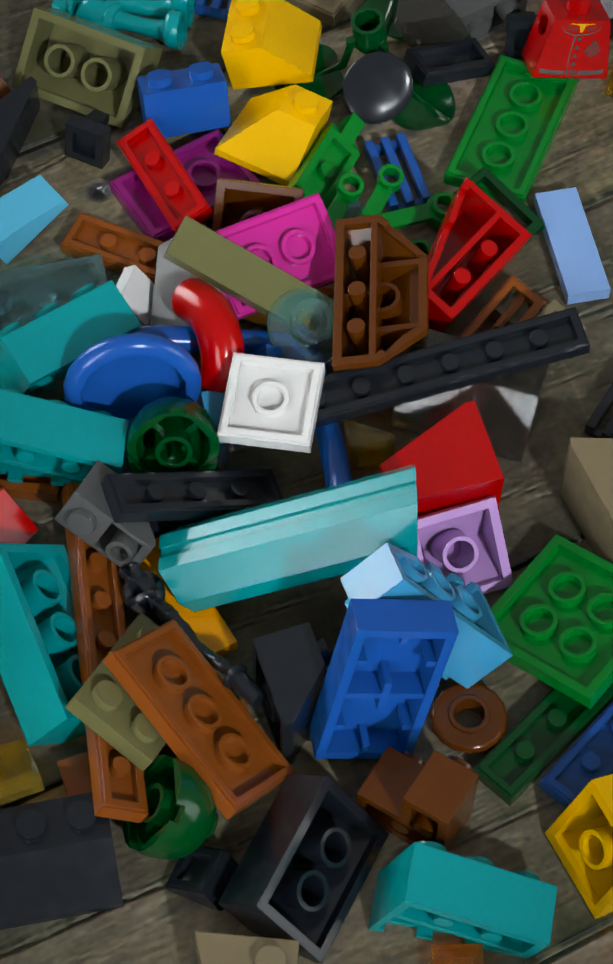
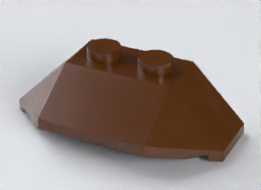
[332,214,429,371]

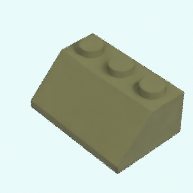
[12,7,163,129]

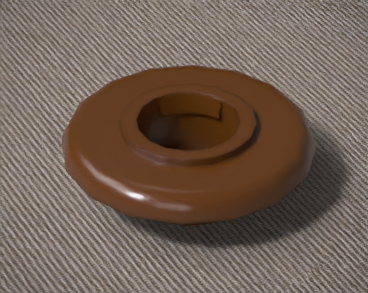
[430,683,508,754]

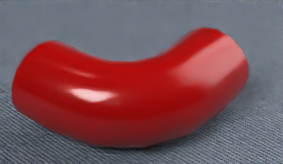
[171,278,245,393]

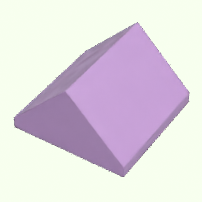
[417,495,513,594]

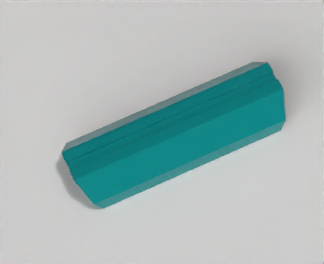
[158,464,418,612]

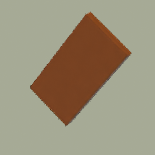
[103,619,296,820]

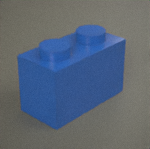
[136,62,231,138]

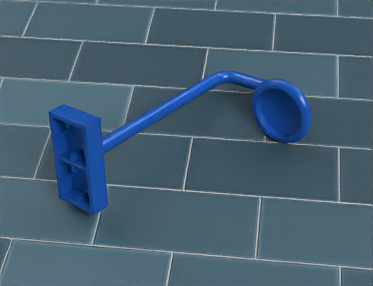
[63,325,459,759]

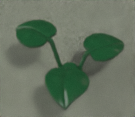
[273,0,456,130]

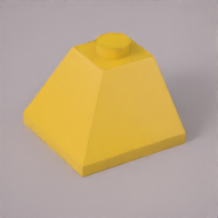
[214,84,333,186]

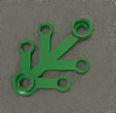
[327,164,454,256]

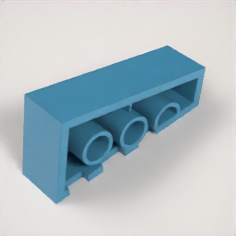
[340,543,513,689]

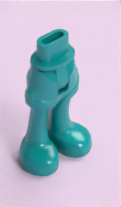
[52,0,196,50]

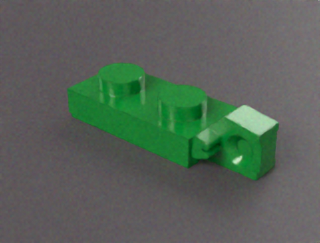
[287,112,366,210]

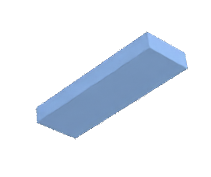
[533,187,611,305]

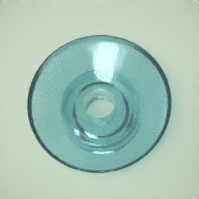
[267,288,334,363]

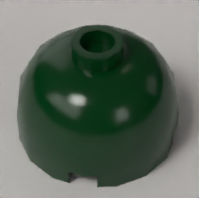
[126,396,220,473]
[123,755,218,860]

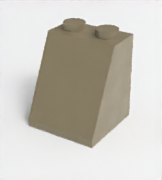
[560,437,613,564]

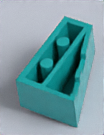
[0,280,141,395]
[0,388,129,486]
[368,841,558,959]

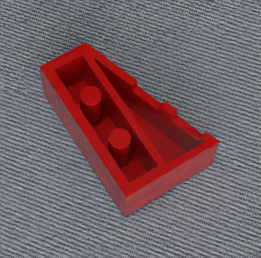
[427,177,532,340]

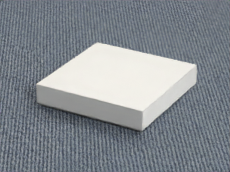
[217,352,325,453]

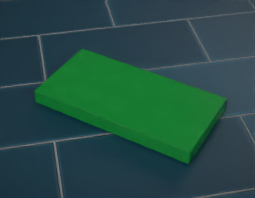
[443,54,578,204]

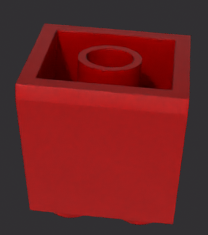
[380,400,504,516]

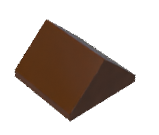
[212,178,305,232]

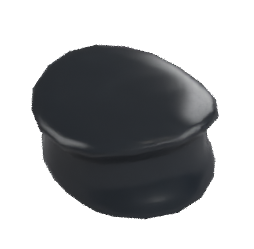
[341,51,413,124]

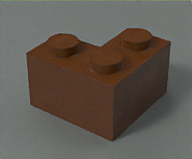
[356,746,479,852]

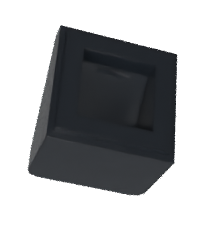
[165,846,239,911]

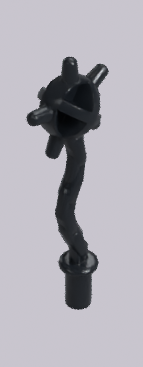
[118,561,267,708]

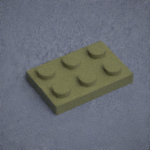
[65,612,166,771]

